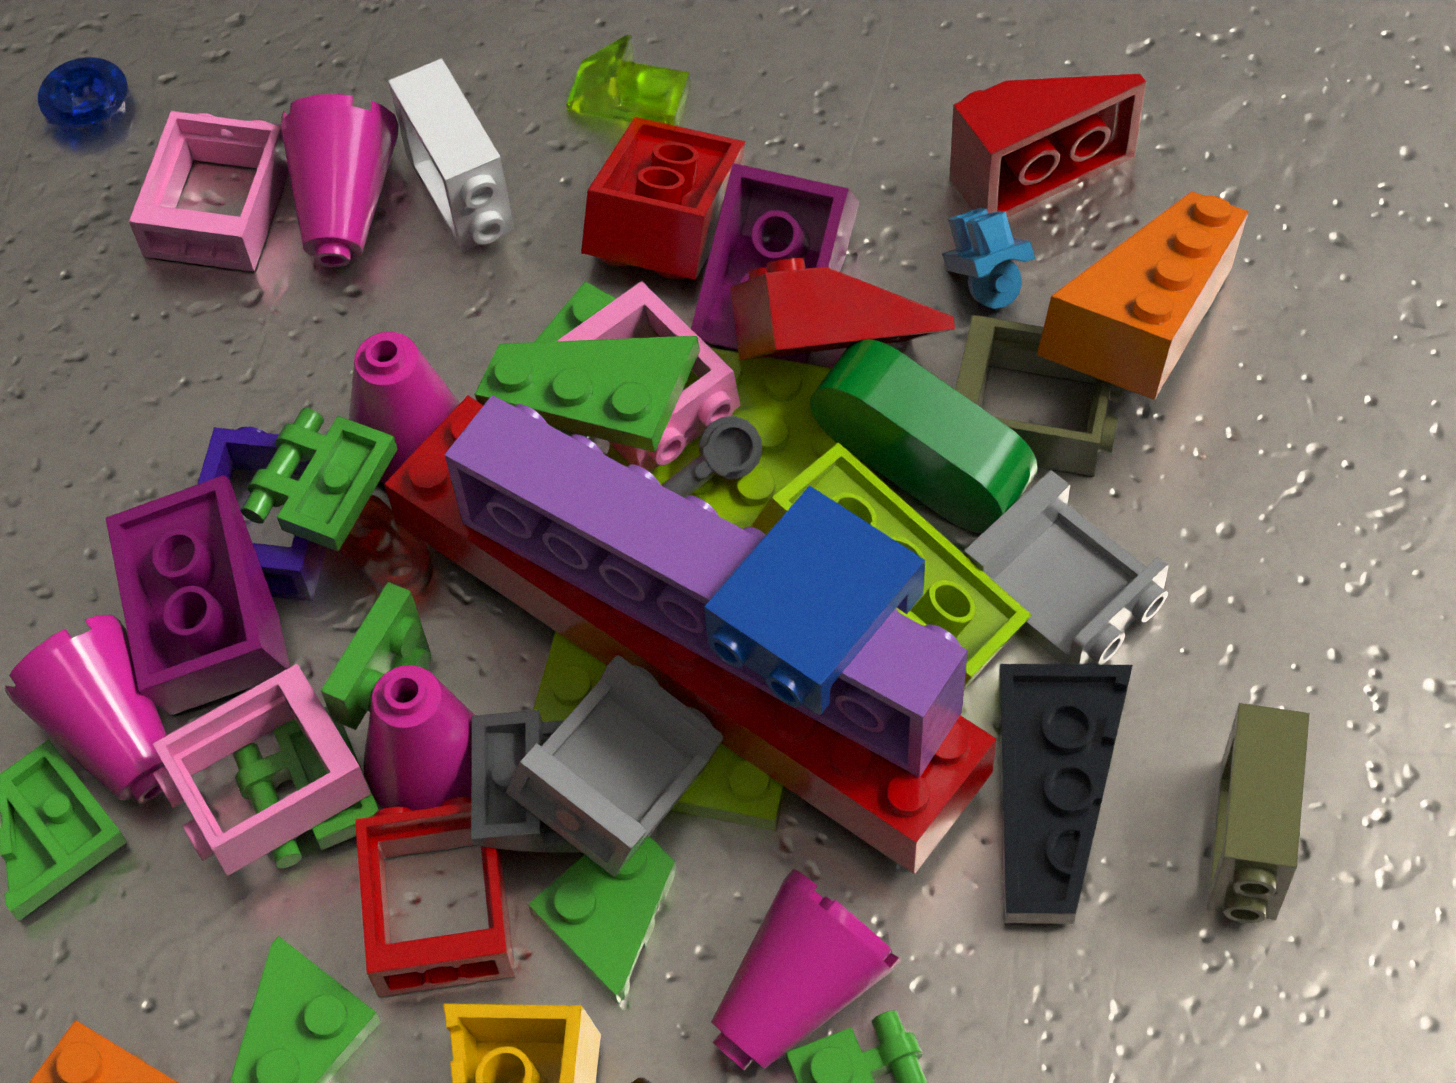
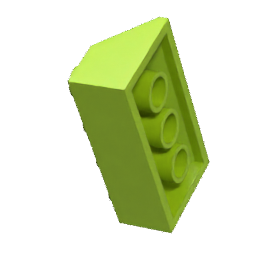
[751,442,1032,690]

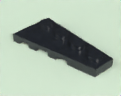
[999,664,1133,924]

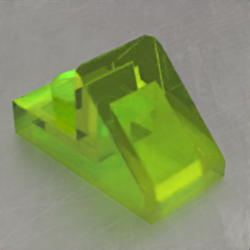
[566,34,691,126]

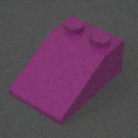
[691,163,859,364]
[105,475,290,715]

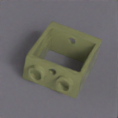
[955,315,1124,476]
[1207,703,1310,923]

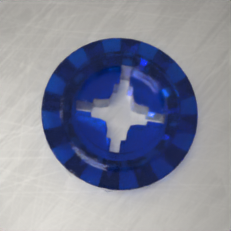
[38,57,131,136]

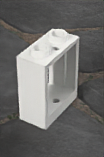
[388,58,515,252]

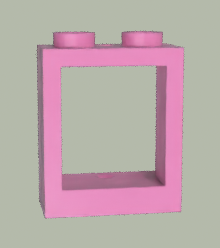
[129,111,289,272]
[557,281,741,472]
[152,664,371,876]

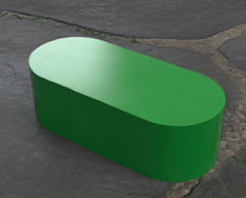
[810,339,1038,533]

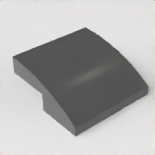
[471,710,581,852]

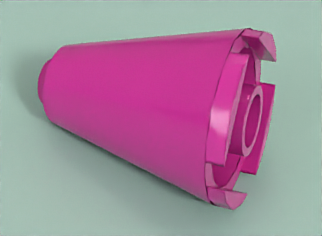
[281,94,399,267]
[349,332,460,483]
[5,615,167,803]
[363,665,476,811]
[711,869,901,1071]

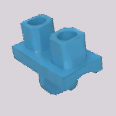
[942,208,1035,309]

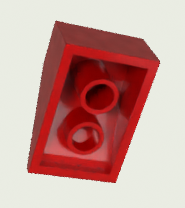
[949,74,1146,217]
[581,117,745,280]
[730,258,955,361]

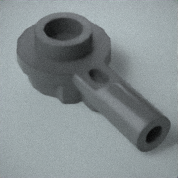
[661,416,762,498]

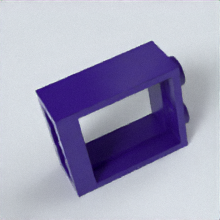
[198,427,327,602]

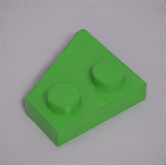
[0,739,127,921]
[528,836,676,1004]
[230,936,381,1083]

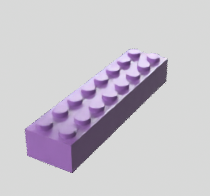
[445,395,968,778]

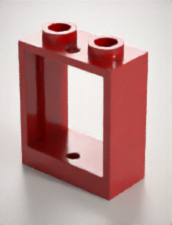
[355,797,515,997]

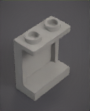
[964,470,1169,664]
[506,655,723,877]

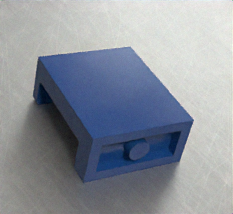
[704,485,925,715]

